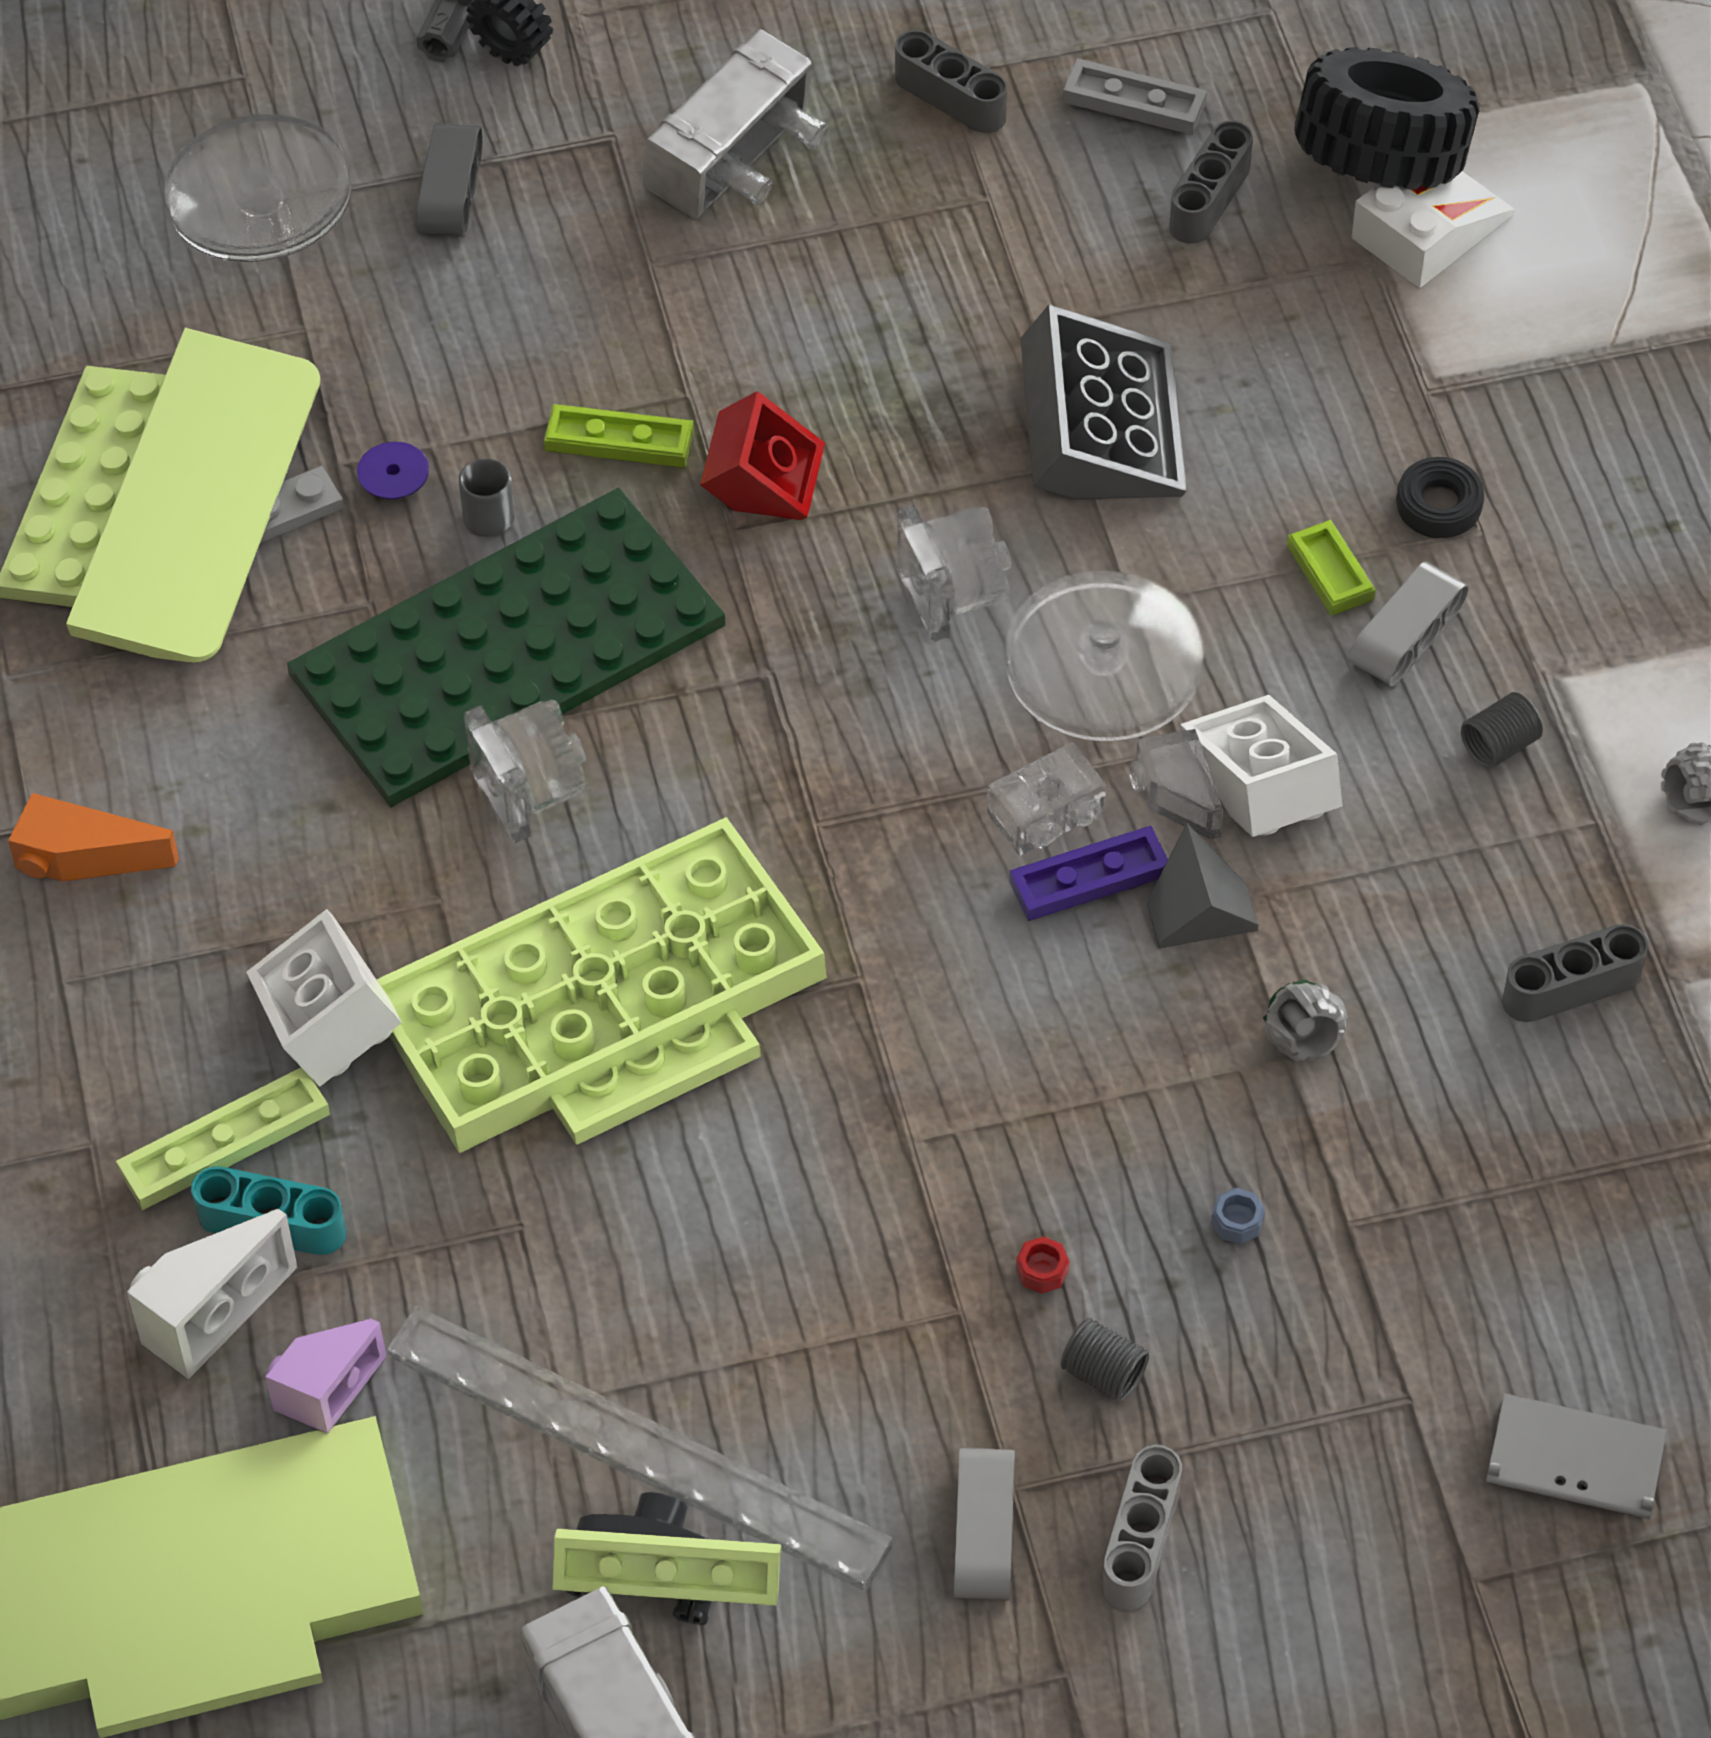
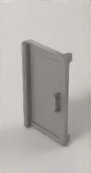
[1486,1393,1667,1519]

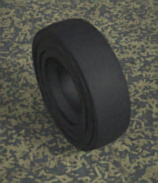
[1396,457,1484,538]

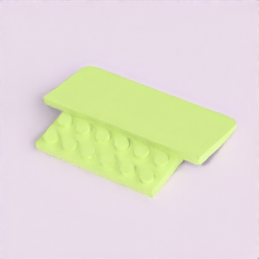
[0,328,321,663]

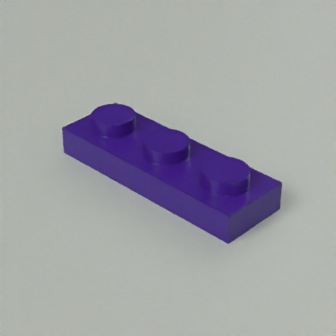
[1009,825,1168,921]

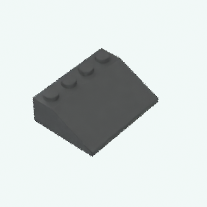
[1021,305,1187,499]

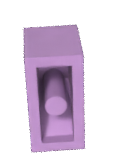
[265,1319,387,1434]

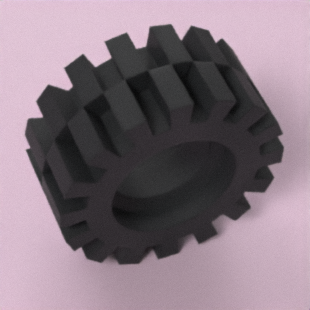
[466,0,553,66]

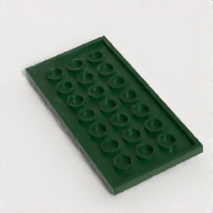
[287,487,726,808]

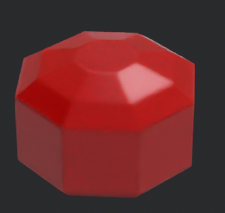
[1016,1236,1070,1294]

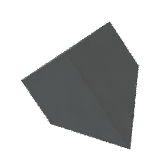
[1147,823,1259,948]

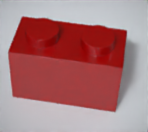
[700,391,825,520]

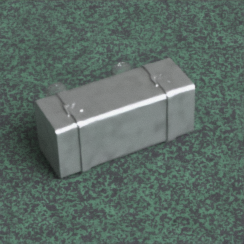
[643,29,828,219]
[520,1587,695,1738]

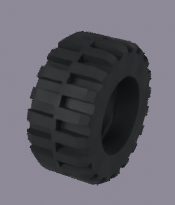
[1294,47,1480,189]

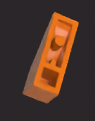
[8,793,179,882]

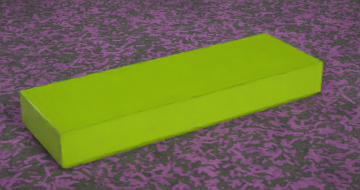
[544,404,694,468]

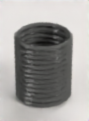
[459,458,515,536]
[1461,692,1543,769]
[1061,1318,1149,1402]

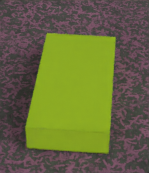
[1287,520,1376,616]

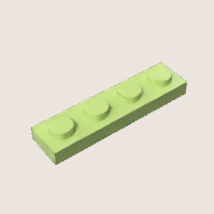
[116,1067,330,1211]
[552,1529,781,1606]

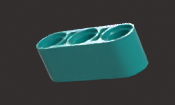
[191,1167,347,1255]

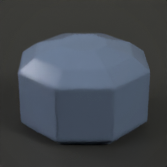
[1211,1188,1265,1244]

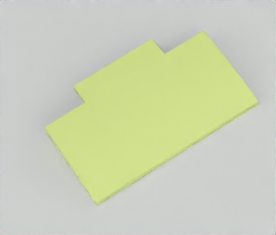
[376,817,827,1153]
[0,1416,424,1738]

